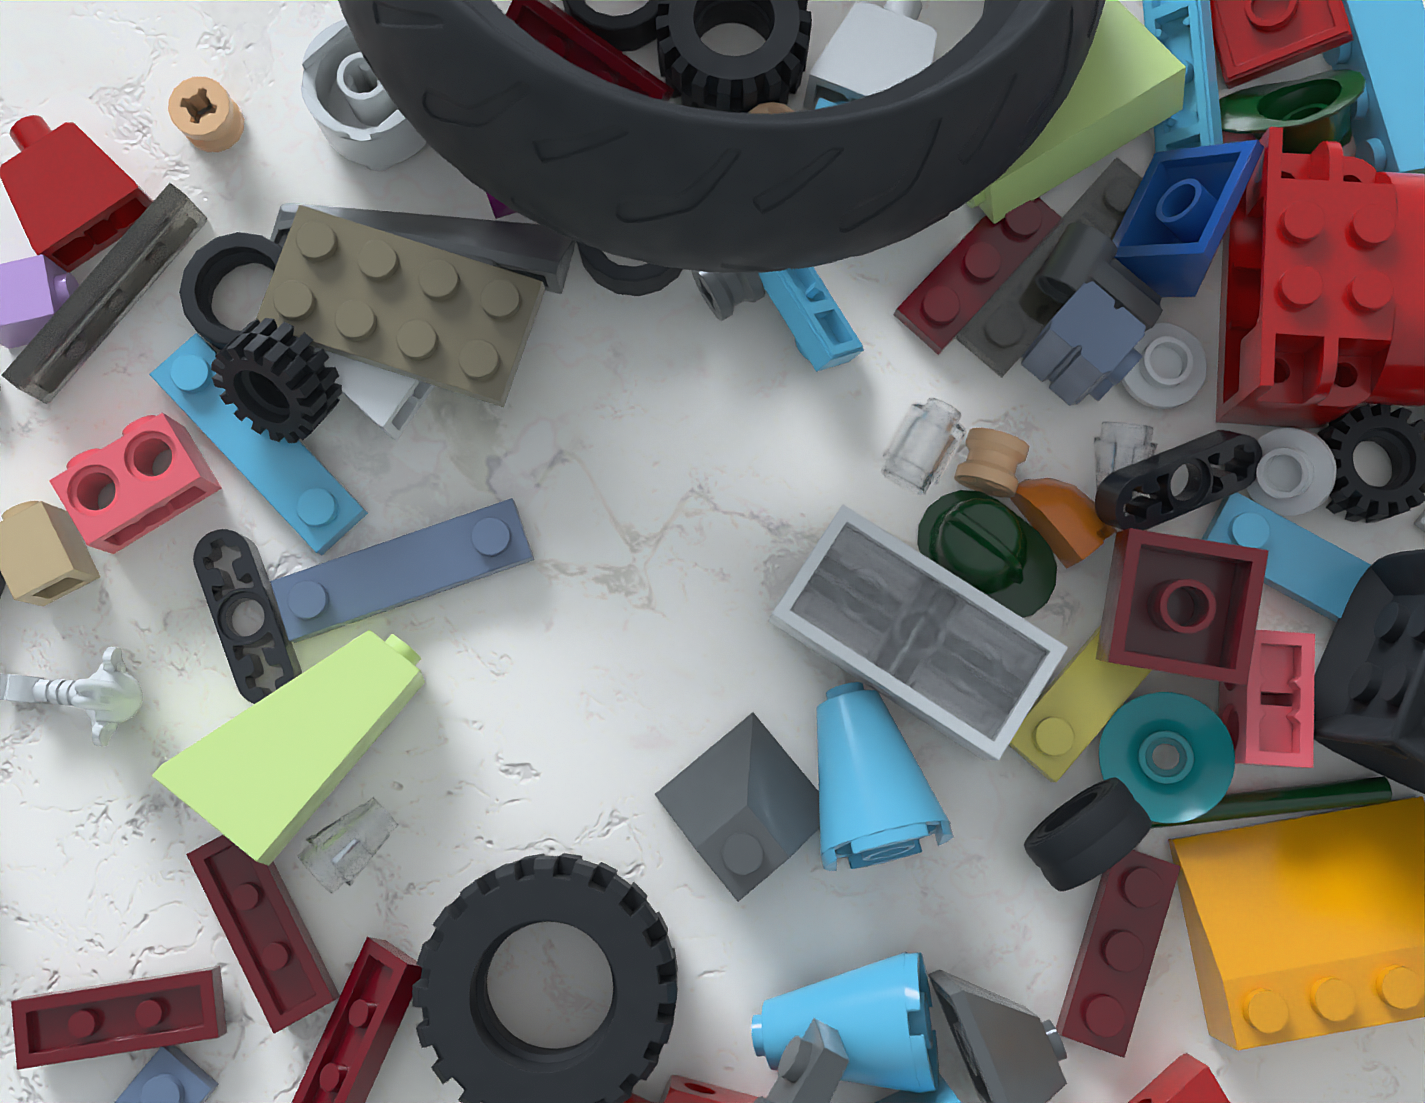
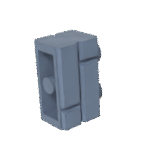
[1021,281,1146,406]

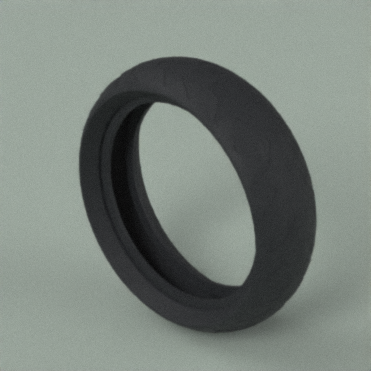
[338,0,1106,273]

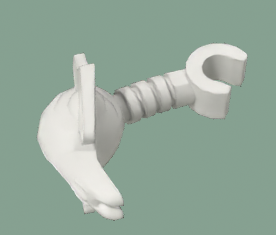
[0,647,143,746]

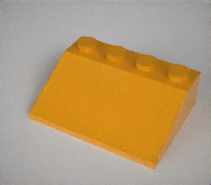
[1168,796,1425,1051]

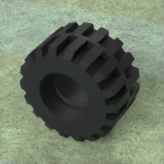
[656,0,812,113]

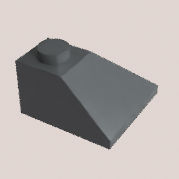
[655,712,820,902]
[928,969,1067,1103]

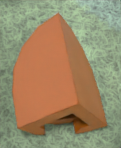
[1010,478,1117,569]

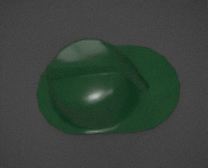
[1219,69,1366,154]
[917,490,1057,618]

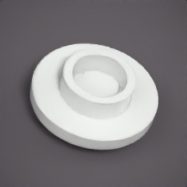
[1121,323,1207,409]
[1246,427,1337,516]

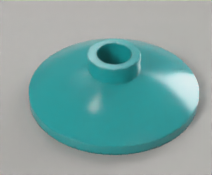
[1099,692,1235,823]

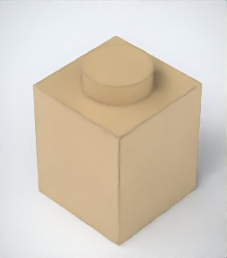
[0,501,101,607]

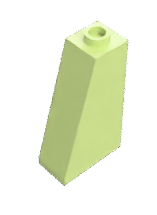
[966,0,1186,224]
[152,630,425,866]

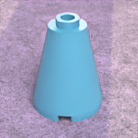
[816,682,954,871]
[752,952,939,1094]

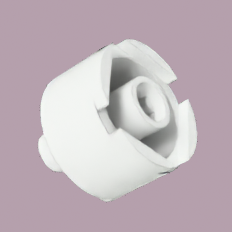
[300,20,427,171]

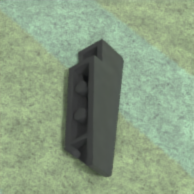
[270,203,576,294]

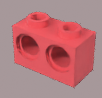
[49,412,222,554]
[1218,629,1315,768]

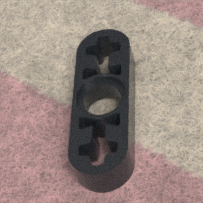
[1095,430,1263,531]
[193,529,302,704]

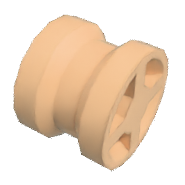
[168,77,244,152]
[954,428,1030,498]

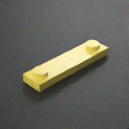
[1009,625,1152,783]

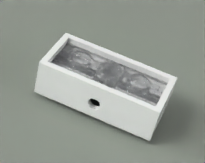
[768,504,1068,760]

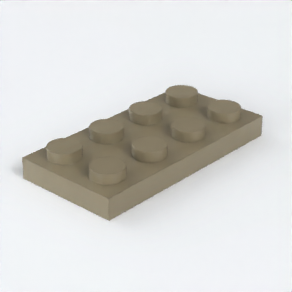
[256,205,545,408]

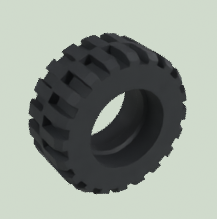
[412,853,678,1103]

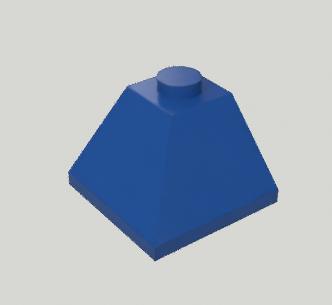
[1112,140,1264,298]

